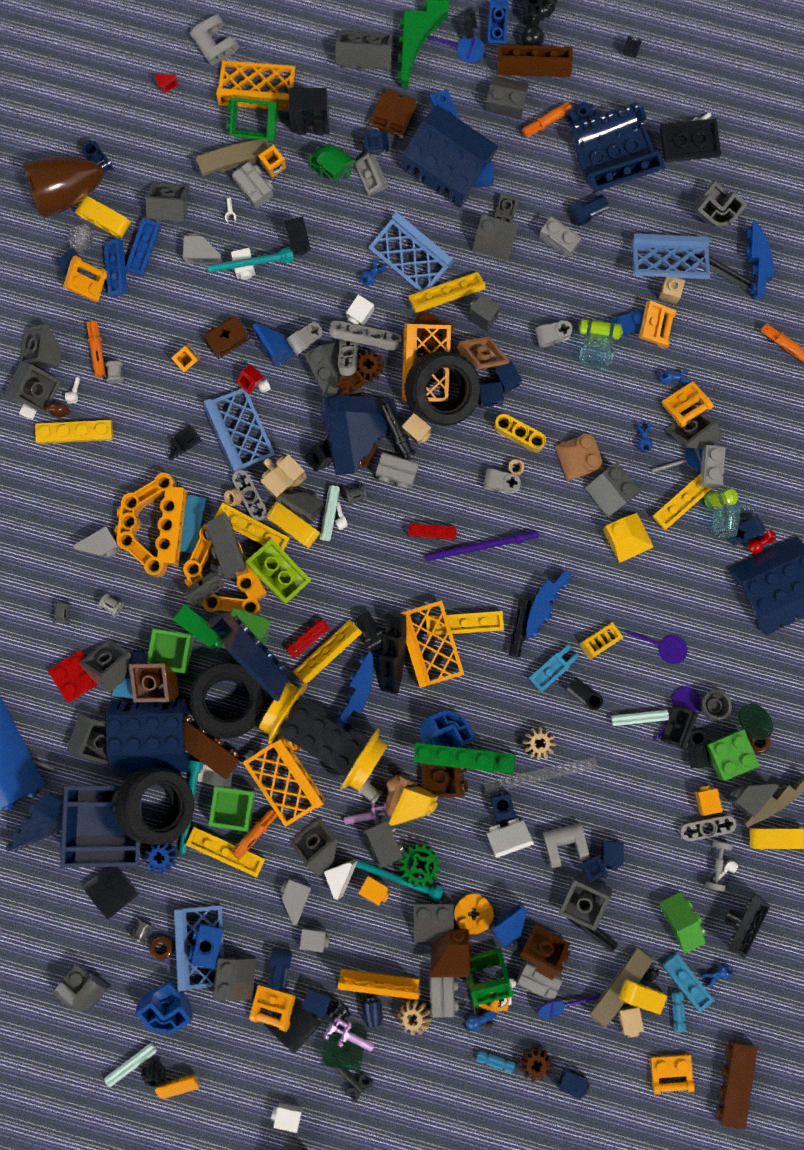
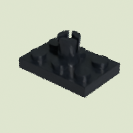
[660,119,721,163]
[725,896,771,958]

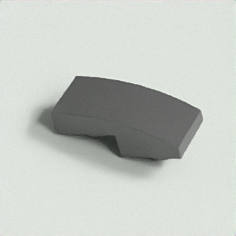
[494,194,519,223]

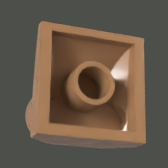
[457,336,510,370]
[555,433,603,481]
[386,775,419,817]

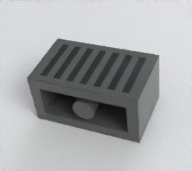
[468,294,500,332]

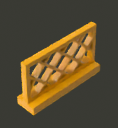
[216,60,296,111]
[402,324,451,402]
[400,600,465,688]
[243,736,326,827]
[338,968,419,1000]

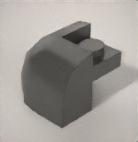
[692,181,748,227]
[52,963,111,1012]

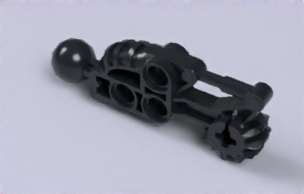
[521,0,558,46]

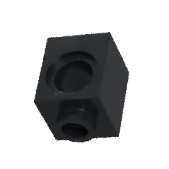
[305,439,332,472]

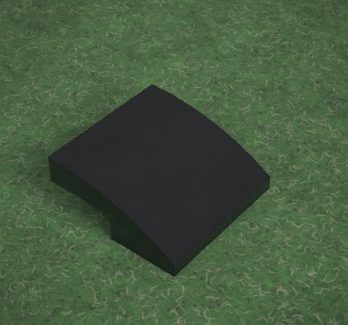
[82,867,139,919]
[264,997,322,1054]

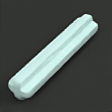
[320,485,340,541]
[611,710,669,726]
[104,1043,157,1087]

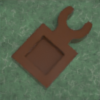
[333,369,367,395]

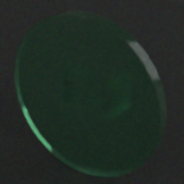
[738,703,773,740]

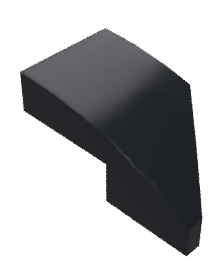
[463,8,477,39]
[168,424,202,460]

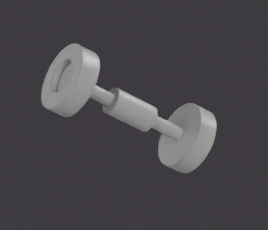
[705,841,733,892]

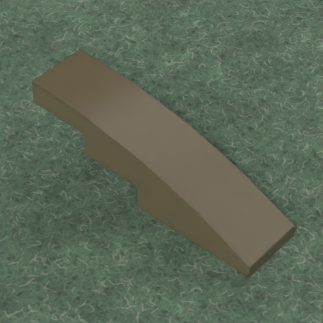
[195,139,270,177]
[741,775,804,827]
[589,948,653,1028]

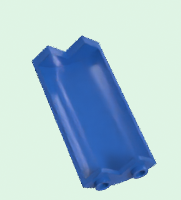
[0,696,46,812]

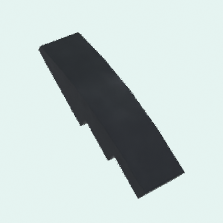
[379,611,407,694]

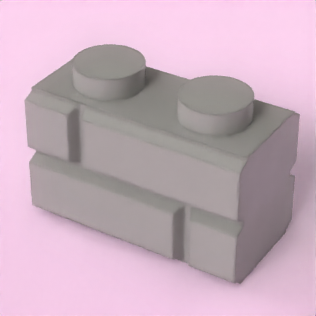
[232,162,273,209]
[539,216,582,259]
[700,445,726,489]
[376,452,419,489]
[516,960,563,1001]
[429,974,458,1018]

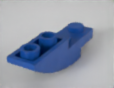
[487,0,509,45]
[745,221,774,301]
[525,569,572,639]
[336,652,373,723]

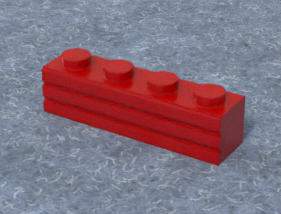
[408,523,457,540]
[286,618,331,659]

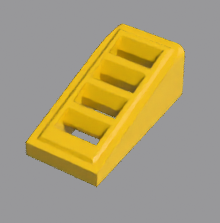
[579,622,623,660]

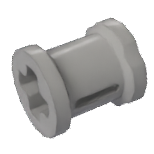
[105,361,124,384]
[98,593,124,617]
[358,780,383,805]

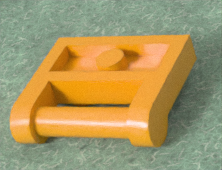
[63,255,107,302]
[639,301,676,348]
[662,381,714,428]
[250,985,296,1032]
[650,1054,694,1094]

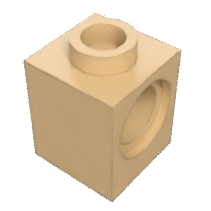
[659,277,685,304]
[402,413,431,445]
[618,1005,644,1037]

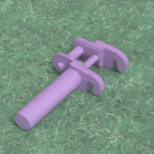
[344,802,391,825]
[324,1016,374,1052]

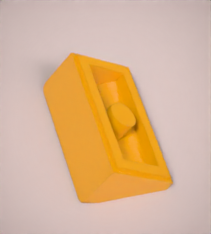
[155,1073,199,1099]

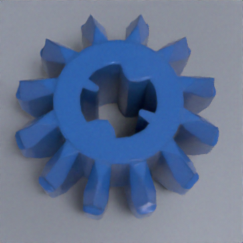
[143,843,178,874]

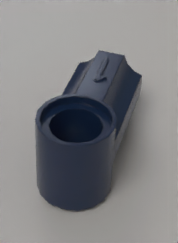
[569,194,609,226]
[268,948,292,990]

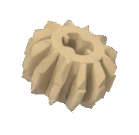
[523,727,556,760]
[397,1000,432,1035]

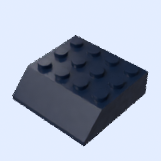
[60,785,142,868]

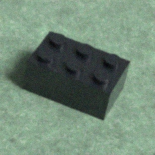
[289,88,329,135]

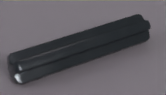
[703,256,752,290]
[567,918,618,952]

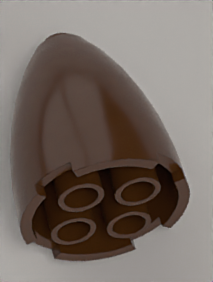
[23,156,105,218]

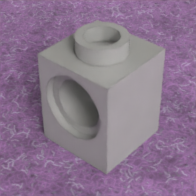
[300,927,330,952]

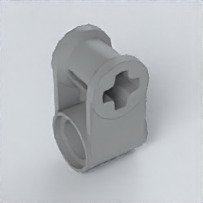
[535,320,573,348]
[286,322,323,355]
[483,469,521,493]

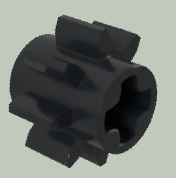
[141,1061,166,1087]

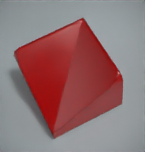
[154,74,179,94]
[236,365,264,394]

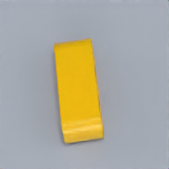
[75,196,131,239]
[494,414,546,452]
[265,501,320,549]
[749,828,804,849]
[618,979,668,1015]

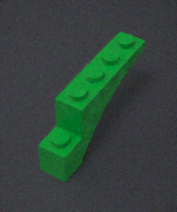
[398,0,449,89]
[414,743,516,774]

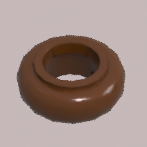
[46,403,70,417]
[747,730,771,754]
[149,936,174,960]

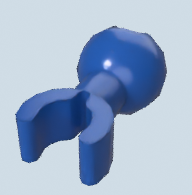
[360,259,386,286]
[659,369,690,384]
[637,422,653,452]
[701,963,733,988]
[466,1011,497,1031]

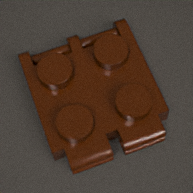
[369,88,417,140]

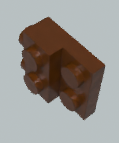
[403,310,454,356]
[421,763,468,798]
[520,924,570,981]

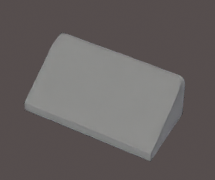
[354,153,389,196]

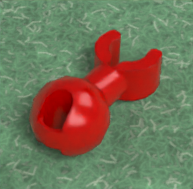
[748,529,776,554]

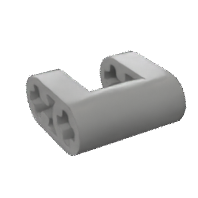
[190,15,239,65]
[542,823,590,869]

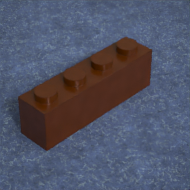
[497,45,573,77]
[184,714,241,779]
[716,1040,758,1130]

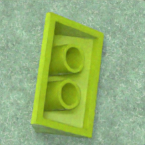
[245,539,311,605]

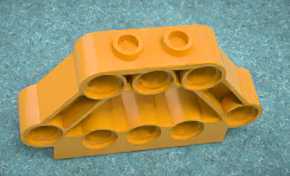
[115,473,188,577]
[183,525,268,616]

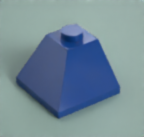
[252,323,294,367]
[490,902,527,947]

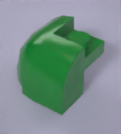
[308,144,356,183]

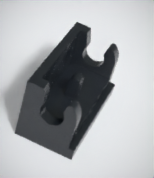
[660,704,699,750]

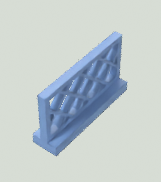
[368,211,454,292]
[631,233,710,279]
[203,388,275,474]
[174,905,224,991]

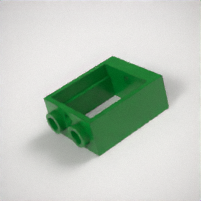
[227,95,278,141]
[173,604,224,651]
[467,948,513,1006]

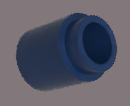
[361,995,383,1027]

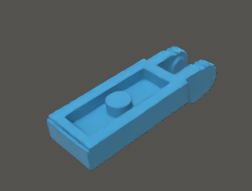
[528,644,579,693]

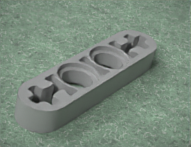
[328,321,402,350]

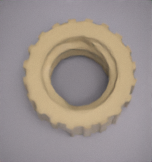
[507,459,525,476]
[224,488,242,506]

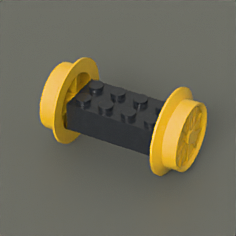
[259,682,389,792]

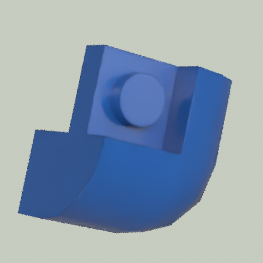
[420,710,477,748]
[135,980,193,1035]

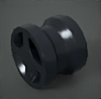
[622,36,642,58]
[327,1000,352,1026]

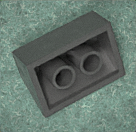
[335,30,393,70]
[304,342,364,397]
[204,513,249,580]

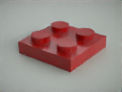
[47,650,98,703]

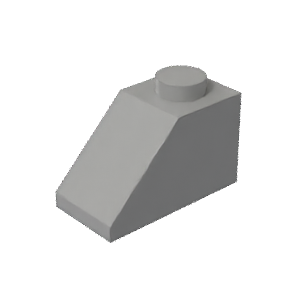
[183,234,223,264]
[73,526,121,558]
[280,878,312,926]

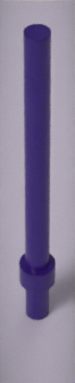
[425,530,539,561]

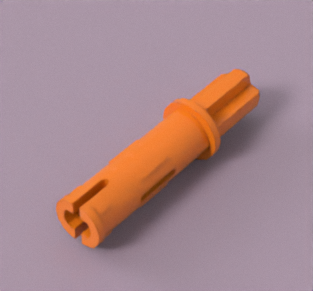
[522,101,572,137]
[87,321,106,377]
[760,323,804,363]
[230,809,277,860]

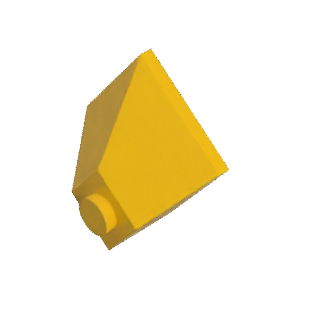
[603,513,654,563]
[389,786,438,826]

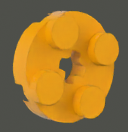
[454,893,493,934]

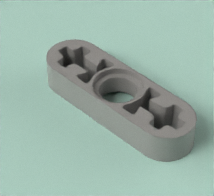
[338,339,358,376]
[232,470,267,522]
[679,815,736,841]

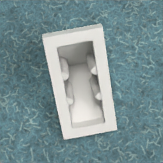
[324,859,358,900]

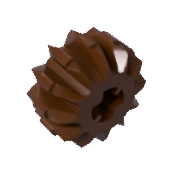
[356,350,384,382]
[519,1046,553,1082]

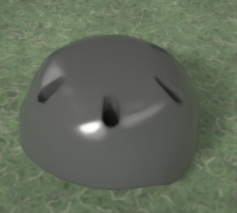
[700,690,732,721]

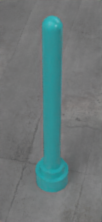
[207,247,293,273]
[179,760,204,854]
[356,860,444,903]

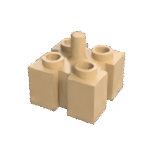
[261,454,307,501]

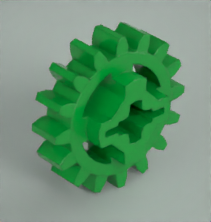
[398,844,441,887]

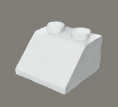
[486,818,534,858]

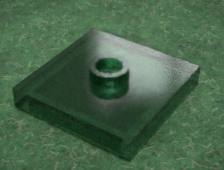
[321,1023,367,1071]

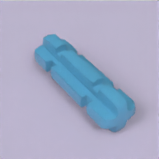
[672,992,686,1032]
[476,1050,515,1073]

